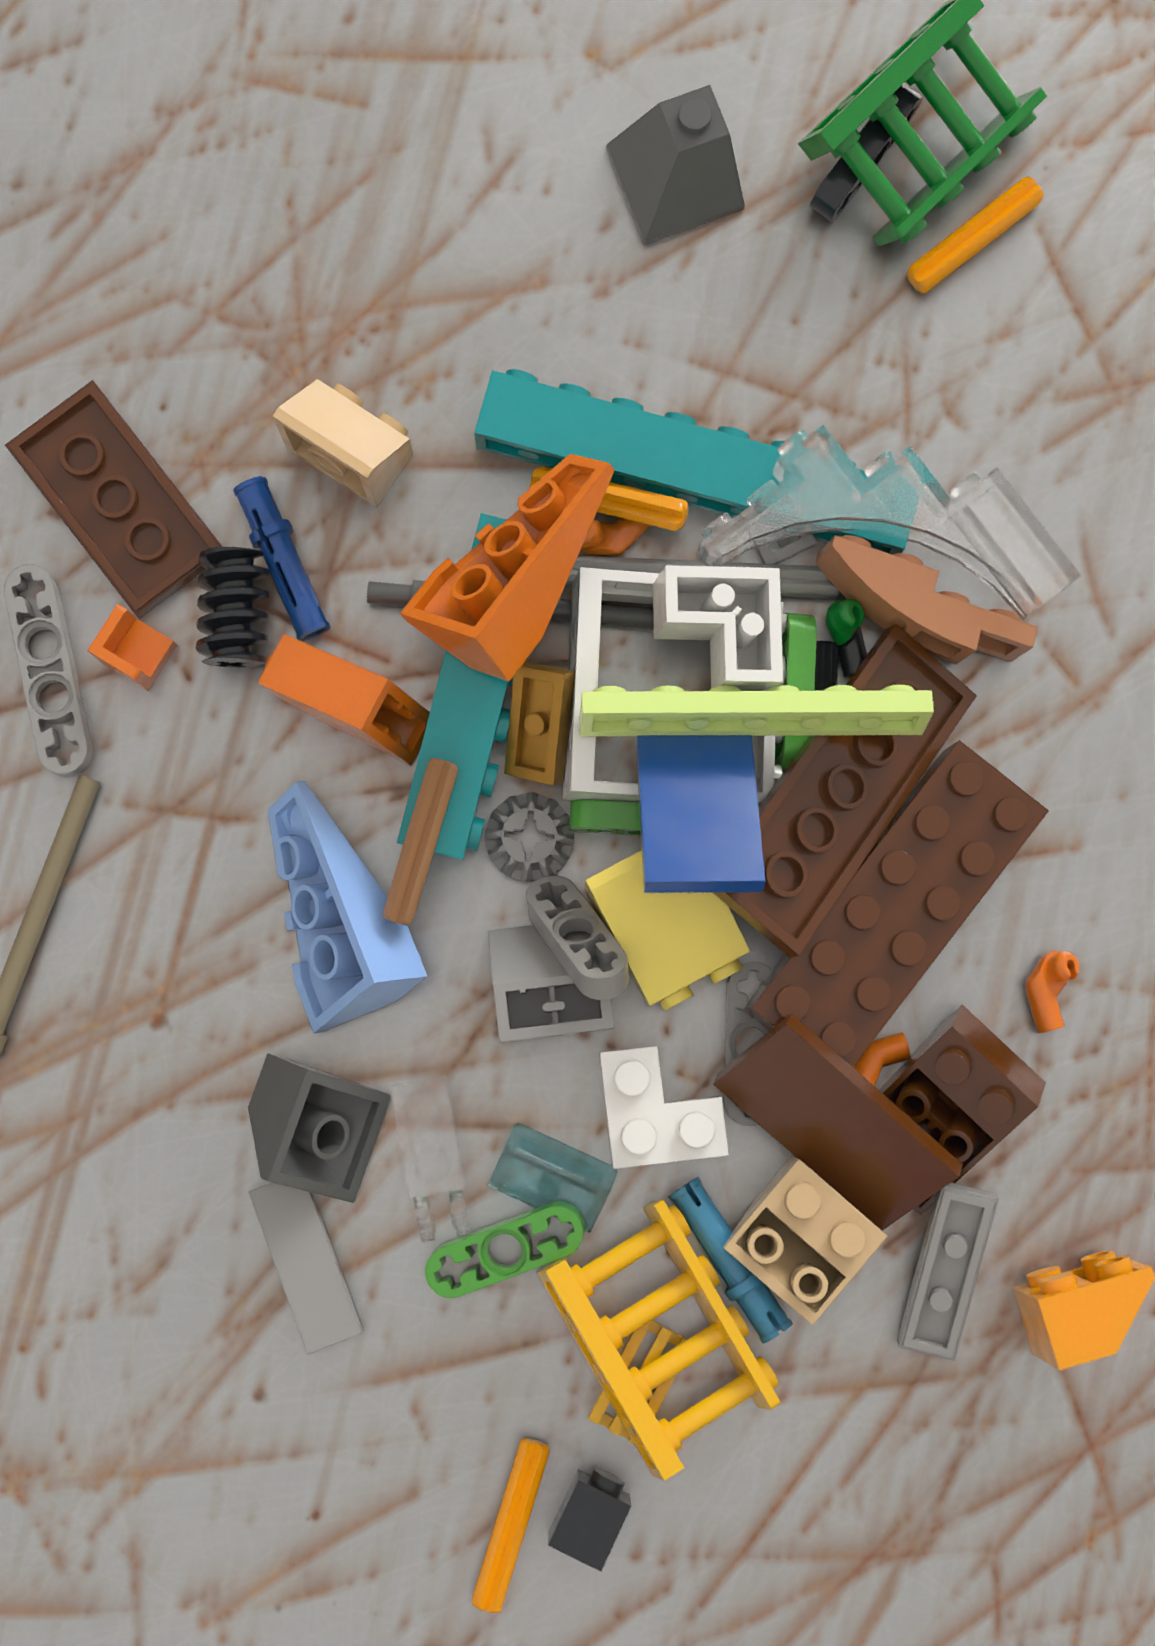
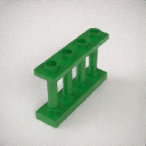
[798,0,1047,246]

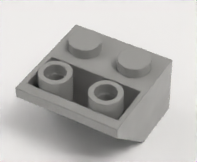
[488,917,615,1043]

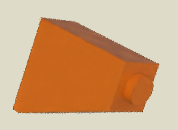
[258,634,430,766]

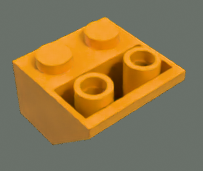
[1013,1250,1155,1371]

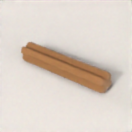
[383,758,458,925]

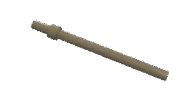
[0,775,100,1056]

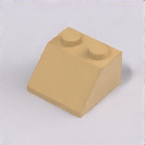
[272,379,413,507]

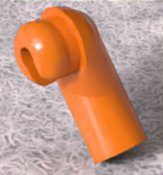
[580,518,651,556]
[1025,951,1080,1033]
[853,1032,911,1086]

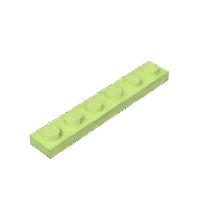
[580,685,934,736]

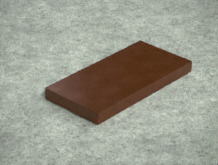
[5,380,223,619]
[713,1013,963,1231]

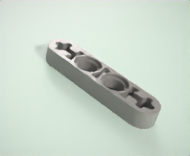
[4,564,93,777]

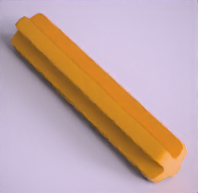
[906,176,1044,293]
[530,466,688,531]
[472,1438,550,1614]

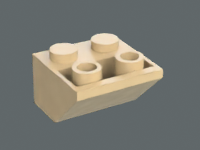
[723,1156,888,1326]

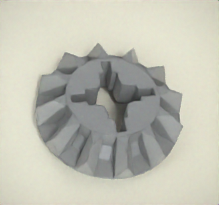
[485,792,574,882]

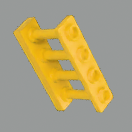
[536,1200,781,1481]

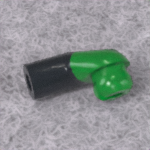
[825,599,867,678]

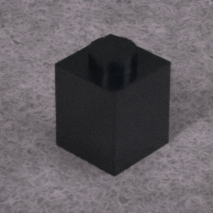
[548,1468,631,1572]

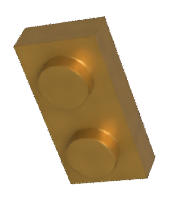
[504,662,575,785]

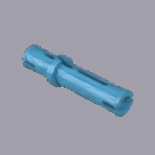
[668,1177,793,1344]

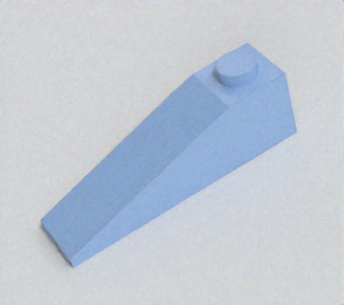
[268,781,427,1033]

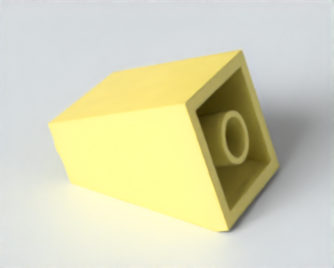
[584,850,750,1011]

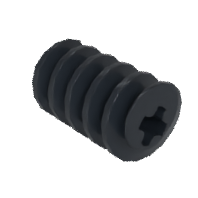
[196,547,270,668]

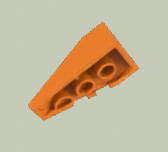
[400,454,615,682]

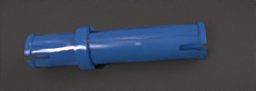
[233,476,331,641]

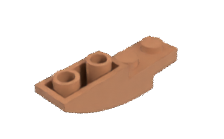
[815,535,1038,665]

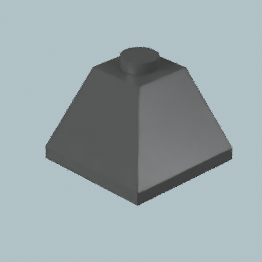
[606,85,745,245]
[248,1053,392,1203]

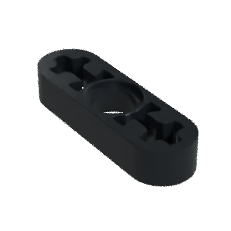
[810,84,923,222]

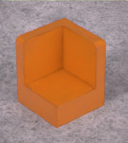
[87,604,177,691]

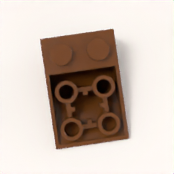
[879,1004,1046,1215]

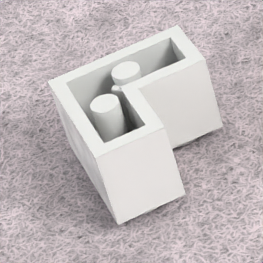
[653,565,783,691]
[599,1046,729,1169]

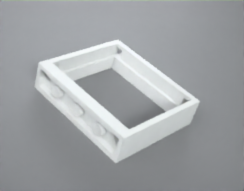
[563,567,787,807]

